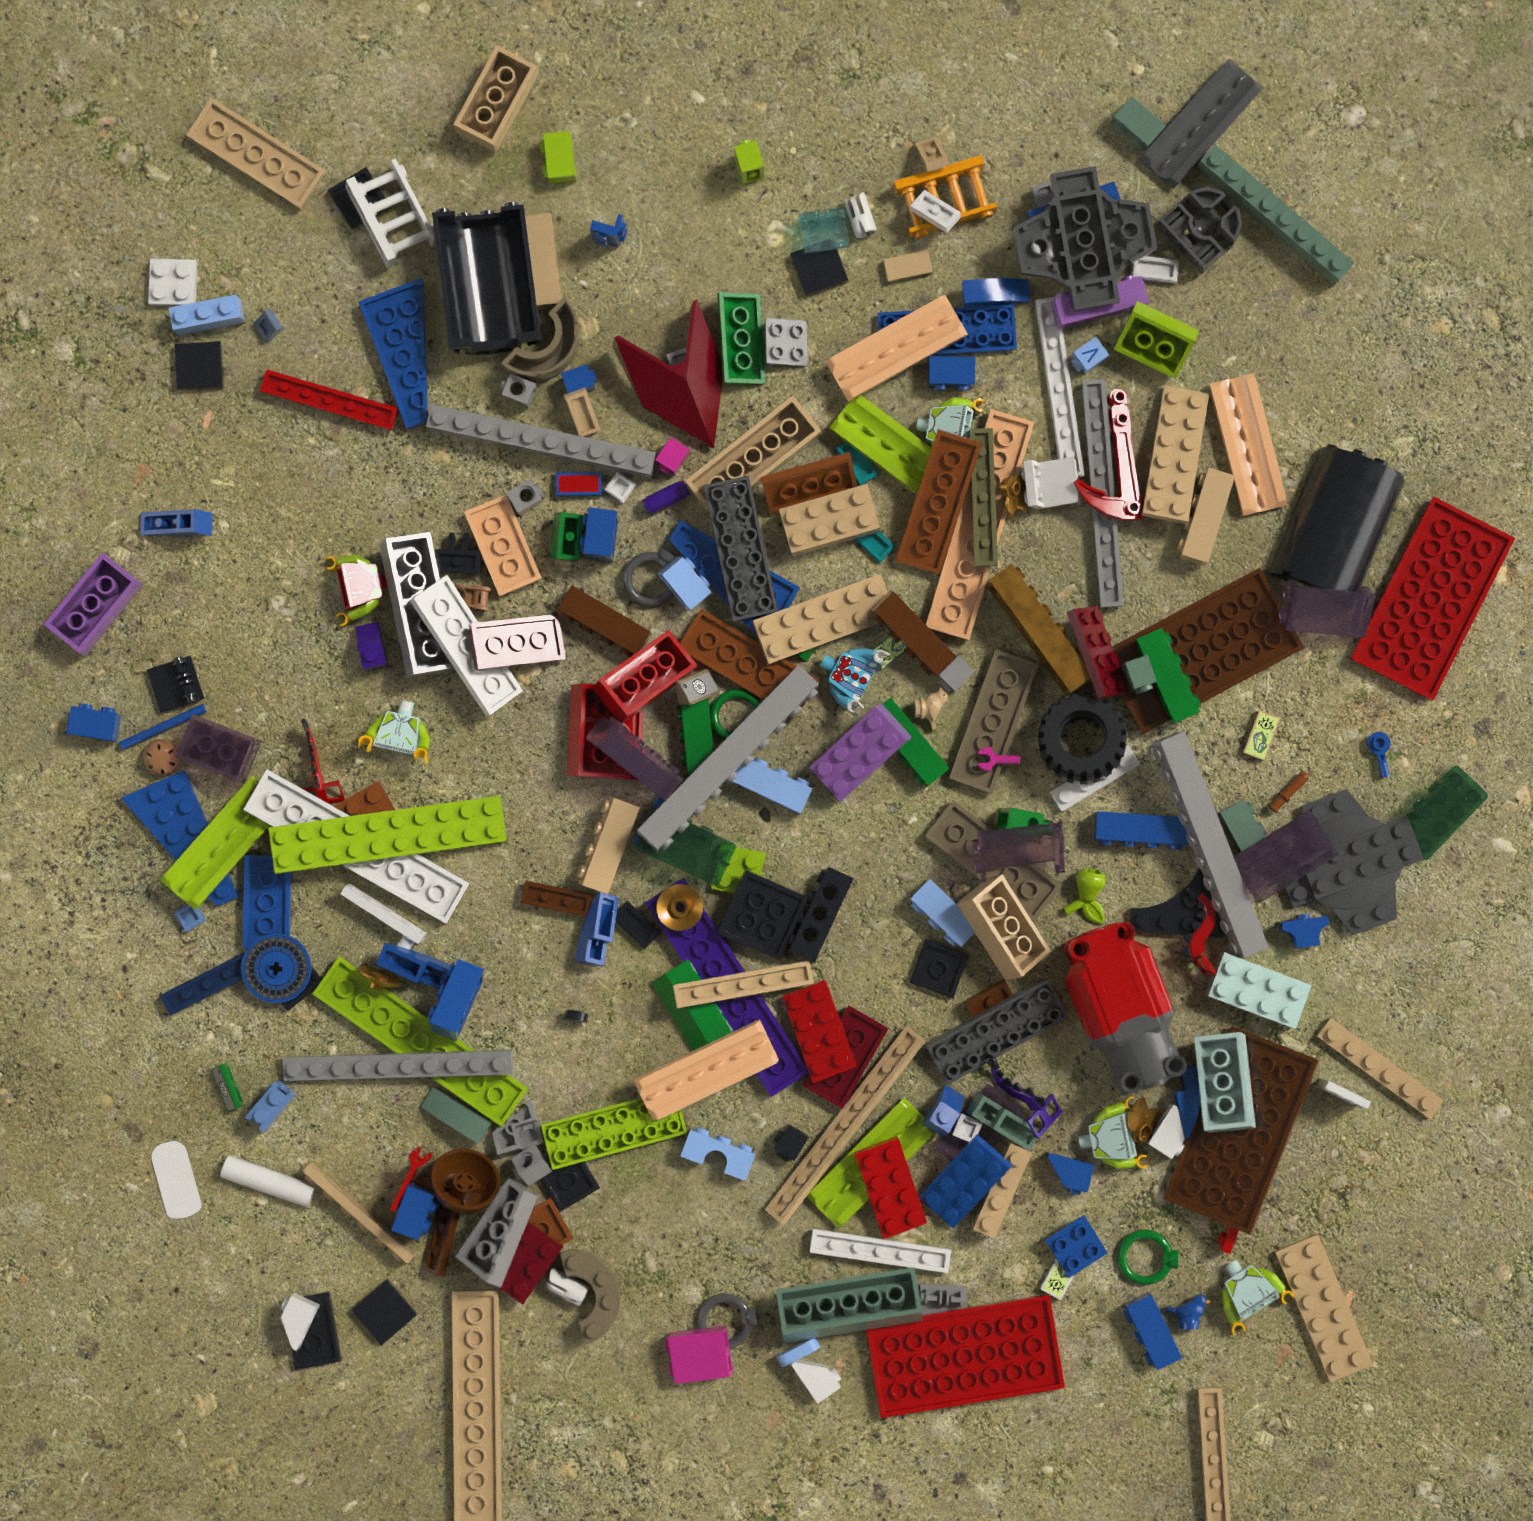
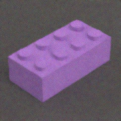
[43,553,144,656]
[809,703,912,802]

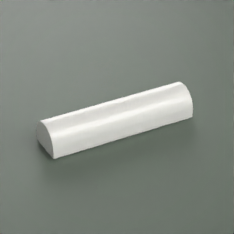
[220,1155,317,1208]

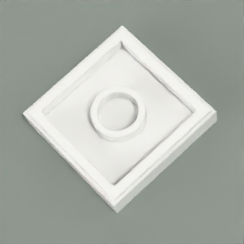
[1317,1079,1371,1109]

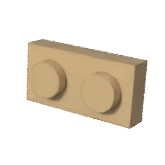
[915,136,949,172]

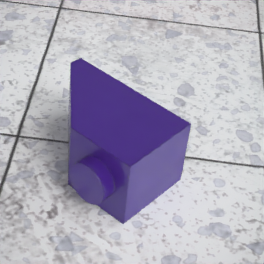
[356,621,389,671]

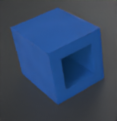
[561,364,598,393]

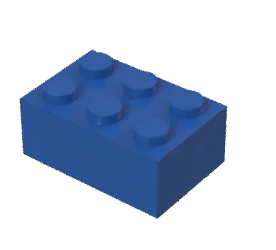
[428,959,484,1041]

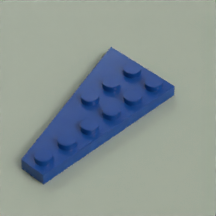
[358,278,429,430]
[669,520,800,638]
[121,770,239,906]

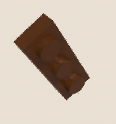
[520,880,593,917]
[423,1203,460,1277]

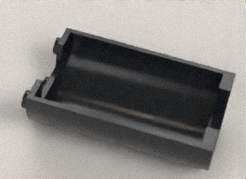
[432,202,541,355]
[1267,444,1405,609]

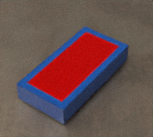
[556,472,602,497]

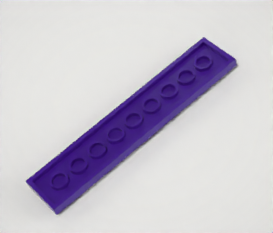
[645,877,809,1097]

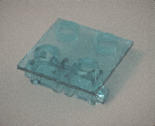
[799,206,850,253]

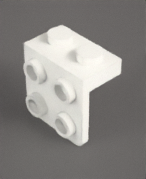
[1021,457,1080,510]

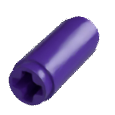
[642,480,690,514]

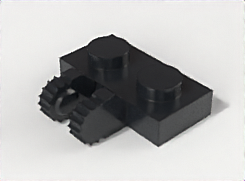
[434,532,481,575]

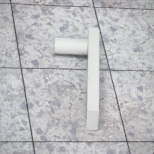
[340,884,427,950]

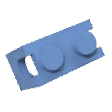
[246,1080,298,1132]

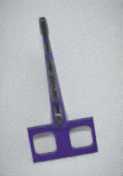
[987,1056,1062,1139]

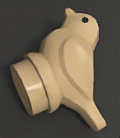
[913,687,948,731]

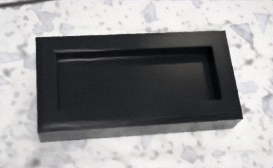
[616,900,661,949]

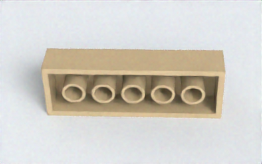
[685,396,822,514]

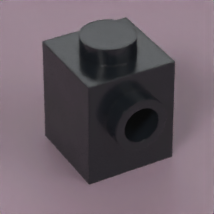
[773,1124,809,1162]

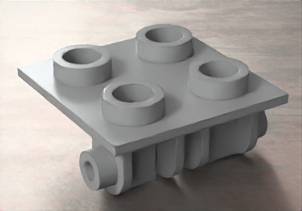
[764,318,808,367]
[920,1284,967,1314]

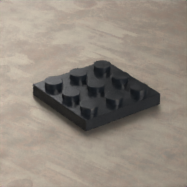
[716,869,809,960]

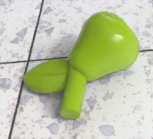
[1064,868,1106,924]

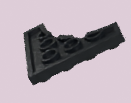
[1130,868,1223,938]

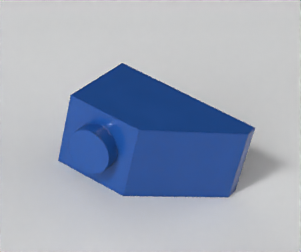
[922,1084,965,1136]
[1046,1152,1094,1195]

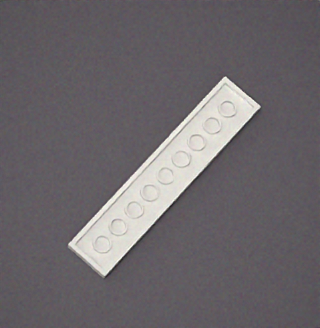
[243,769,470,924]

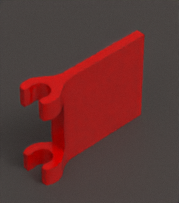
[390,1146,433,1211]

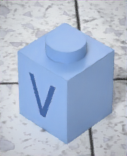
[1071,337,1109,375]

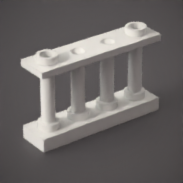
[345,159,436,267]

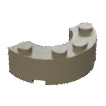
[501,297,580,381]
[560,1249,621,1345]

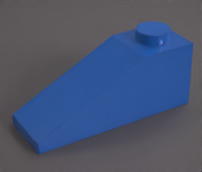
[140,509,213,537]

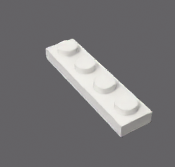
[1049,745,1140,812]

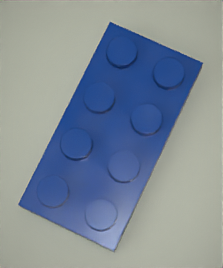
[243,855,292,948]
[919,1134,1012,1228]

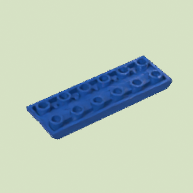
[877,304,1017,356]

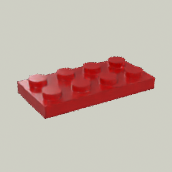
[782,980,858,1084]
[853,1136,927,1239]

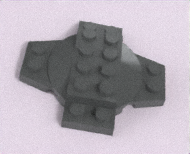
[1013,166,1157,311]
[1276,789,1424,935]

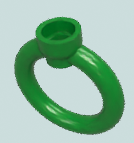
[710,689,761,741]
[1117,1229,1179,1285]

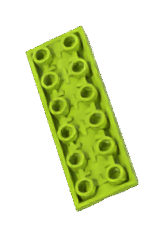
[829,395,932,495]
[160,776,271,911]
[541,1097,687,1170]
[806,1097,935,1229]

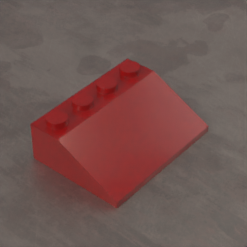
[566,683,644,780]

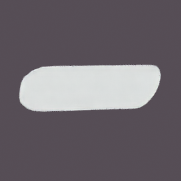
[151,1141,202,1219]

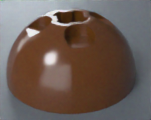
[431,1149,500,1214]

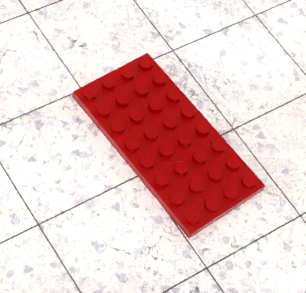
[1350,496,1515,701]
[867,1294,1065,1418]

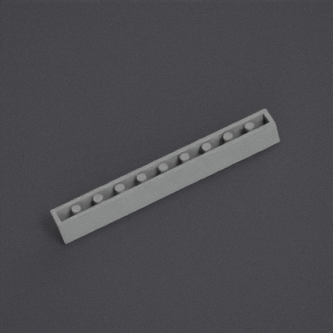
[426,404,657,479]
[637,665,819,852]
[1152,731,1268,958]

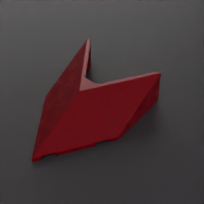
[612,300,723,449]

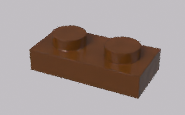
[964,978,1013,1017]

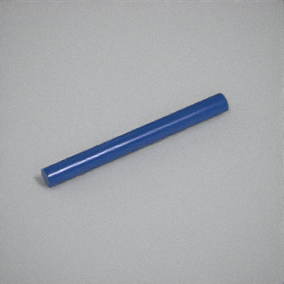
[119,704,207,750]

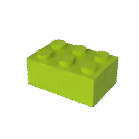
[1114,301,1199,379]

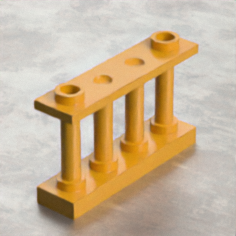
[893,155,998,239]

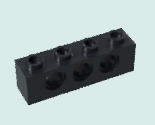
[787,867,854,963]

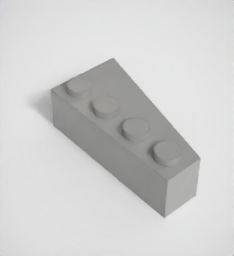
[456,1178,538,1288]

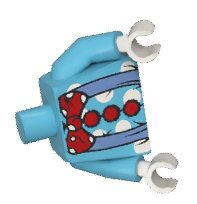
[820,648,890,717]

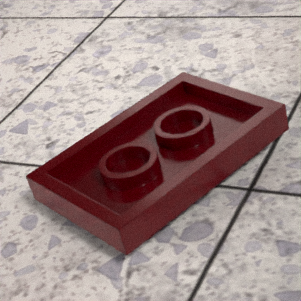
[497,1221,564,1305]

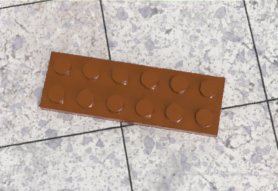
[896,429,982,574]
[680,609,819,719]

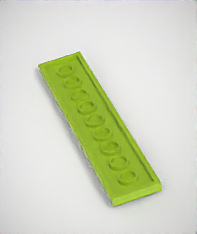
[269,796,507,874]
[313,956,529,1127]

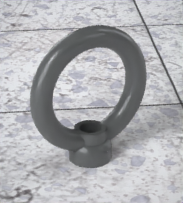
[623,548,676,607]
[697,1293,759,1349]

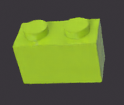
[540,131,577,184]
[734,139,764,185]

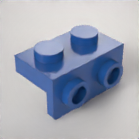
[590,214,628,248]

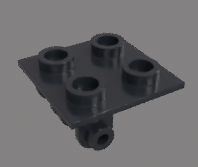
[147,655,205,713]

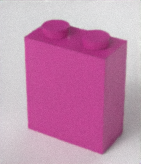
[665,1325,733,1384]

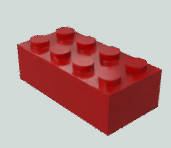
[593,630,698,725]

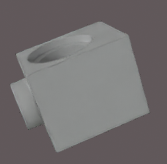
[500,373,537,409]
[506,480,544,516]
[938,656,975,693]
[511,1144,552,1186]

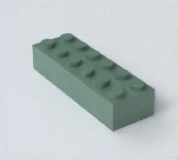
[776,1267,923,1343]

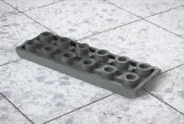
[1140,58,1263,189]
[703,475,778,621]
[926,978,1068,1085]

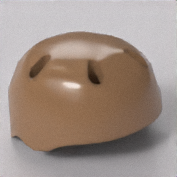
[143,739,181,776]

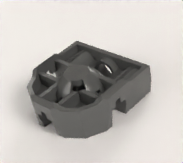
[1156,187,1242,275]

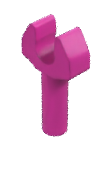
[977,747,1020,771]

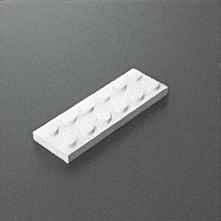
[410,575,523,716]

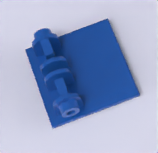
[1045,1215,1108,1278]

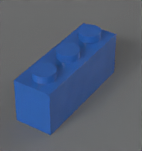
[1123,1292,1182,1371]

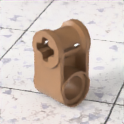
[454,585,491,612]

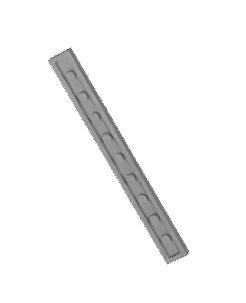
[1081,379,1124,608]
[282,1050,514,1081]

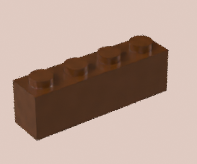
[558,585,652,658]
[870,591,957,676]

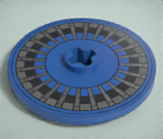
[241,933,312,1003]

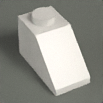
[1146,1103,1185,1159]
[280,1293,320,1350]
[791,1360,842,1404]

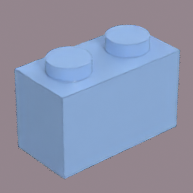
[657,556,711,610]

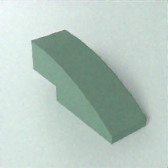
[421,1087,492,1144]
[966,1092,1039,1151]

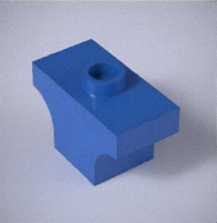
[1278,914,1329,948]

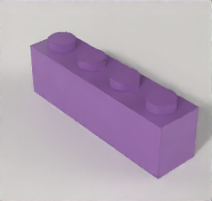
[1051,275,1149,330]

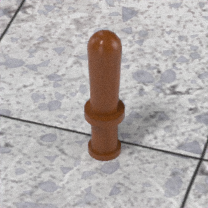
[1268,772,1309,813]

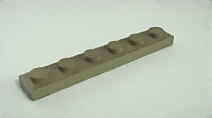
[969,428,998,567]

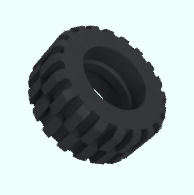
[1038,692,1127,785]

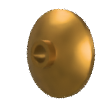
[657,884,703,931]
[358,966,402,991]

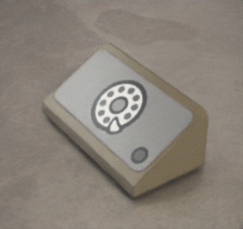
[676,669,719,705]

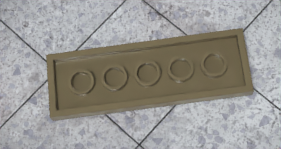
[948,649,1039,794]
[925,800,1062,922]

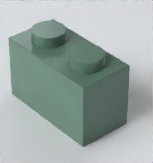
[1111,96,1166,152]
[1120,655,1157,695]
[1217,799,1267,854]

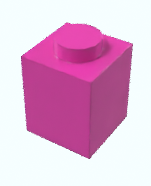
[655,437,690,476]

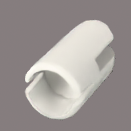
[843,192,877,238]
[544,1269,589,1306]

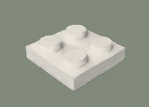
[148,259,197,306]

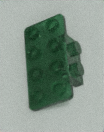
[1405,766,1488,860]
[635,808,736,886]

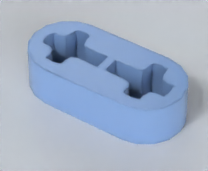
[776,1338,820,1367]

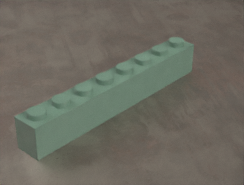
[1196,144,1354,286]

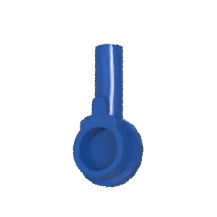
[1367,732,1390,778]

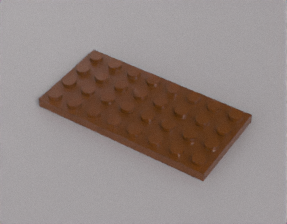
[1112,568,1304,735]
[1163,1026,1320,1235]

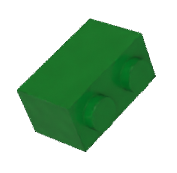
[549,512,583,561]

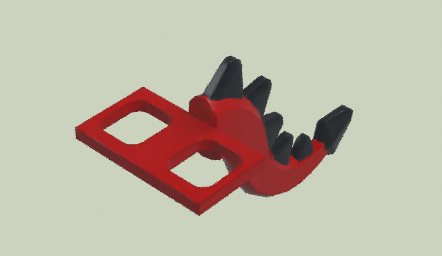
[301,718,345,804]
[1180,887,1217,977]

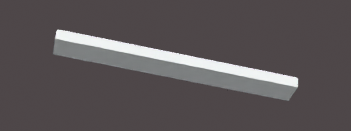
[1034,297,1085,478]

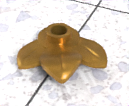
[1000,475,1028,517]
[1126,1096,1160,1143]

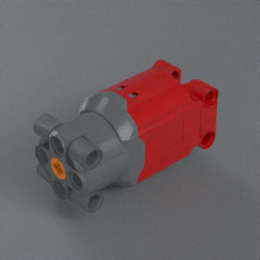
[1063,922,1186,1096]

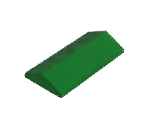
[717,292,766,386]
[651,959,734,1051]

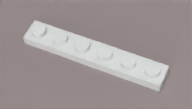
[810,1228,951,1273]

